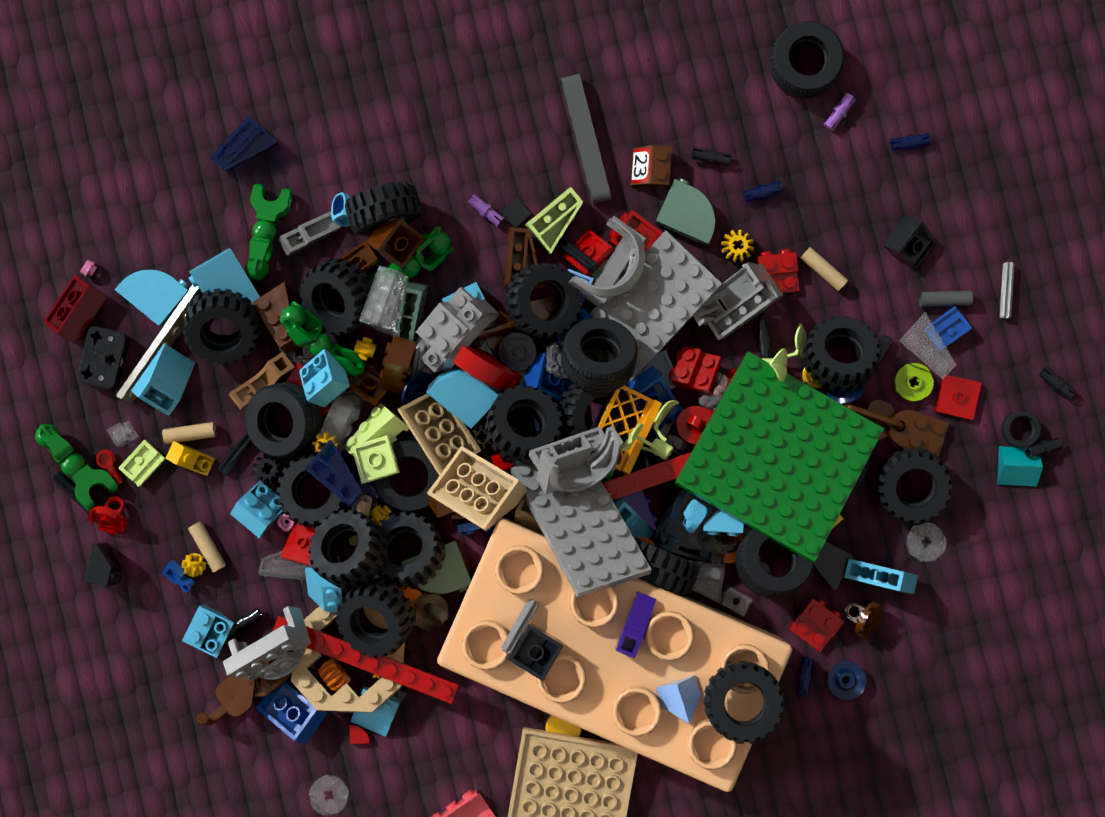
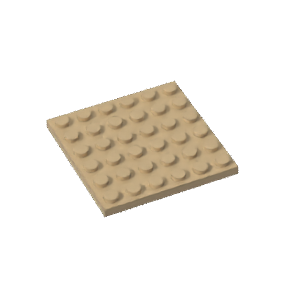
[508,727,638,817]

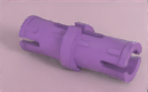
[824,93,856,131]
[468,194,504,227]

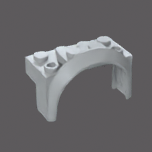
[569,216,646,307]
[693,262,783,340]
[223,606,311,680]

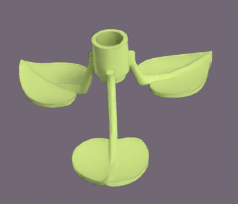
[762,324,808,385]
[617,400,679,465]

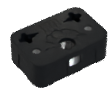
[77,326,130,389]

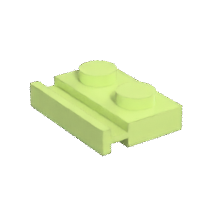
[119,440,166,487]

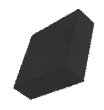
[501,198,531,228]

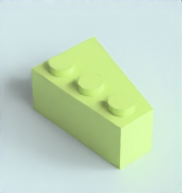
[525,187,583,254]
[344,403,409,456]

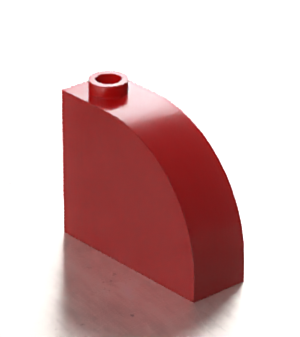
[453,346,522,391]

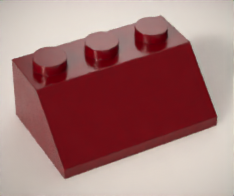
[43,274,107,344]

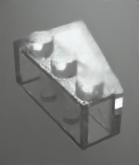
[359,266,408,337]
[899,312,957,379]
[313,390,365,458]
[686,559,725,603]

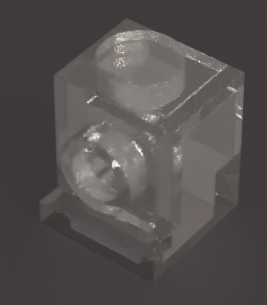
[107,421,138,447]
[721,587,753,617]

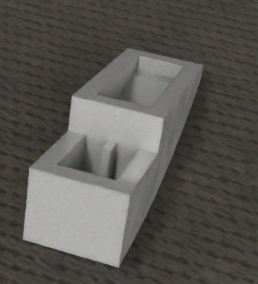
[278,211,341,257]

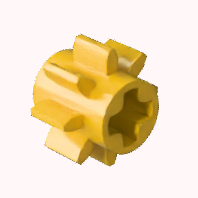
[354,337,376,361]
[312,431,338,455]
[370,505,394,526]
[181,553,207,577]

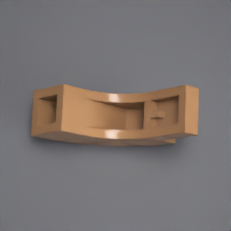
[229,352,294,410]

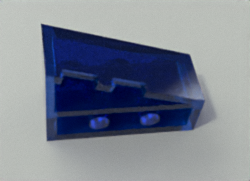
[210,116,278,172]
[305,439,365,510]

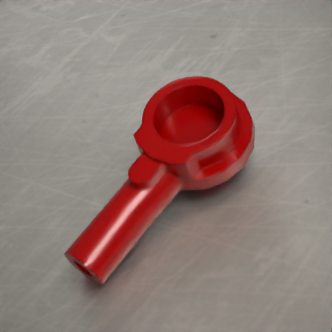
[96,449,123,486]

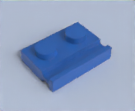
[923,306,972,351]
[457,522,497,535]

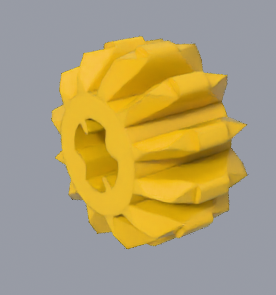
[721,230,754,262]

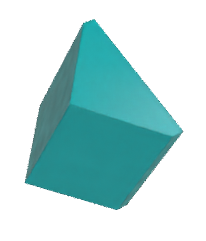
[997,446,1043,486]

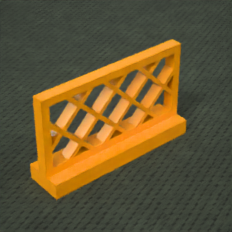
[590,385,662,474]

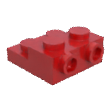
[608,210,663,257]
[756,249,800,294]
[670,346,723,394]
[788,597,844,652]

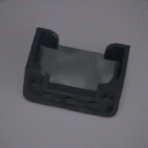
[654,478,717,563]

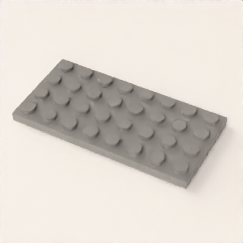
[583,230,723,385]
[511,462,652,598]

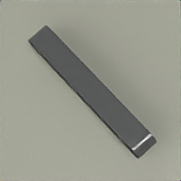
[561,74,612,204]

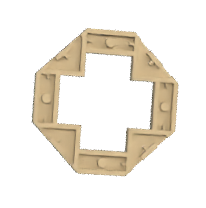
[291,606,405,713]

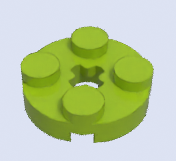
[894,363,934,402]

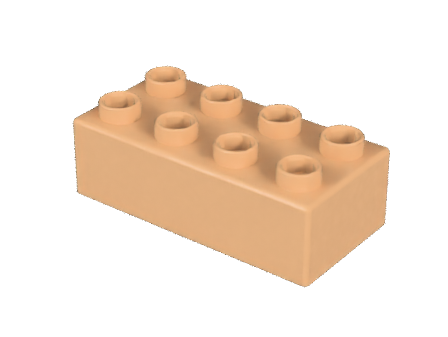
[437,517,792,792]

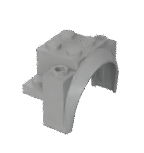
[415,287,499,372]
[529,426,623,495]

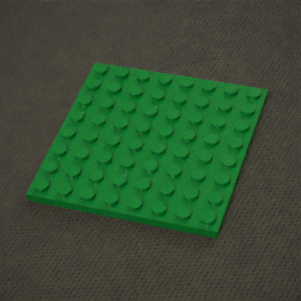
[674,351,884,563]

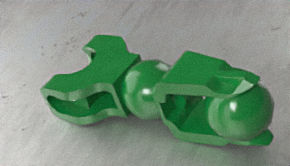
[245,183,292,281]
[367,226,455,303]
[279,301,365,376]
[35,424,118,512]

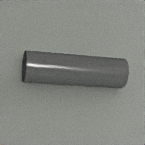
[919,290,973,307]

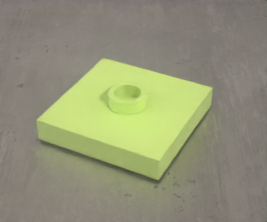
[351,435,400,484]

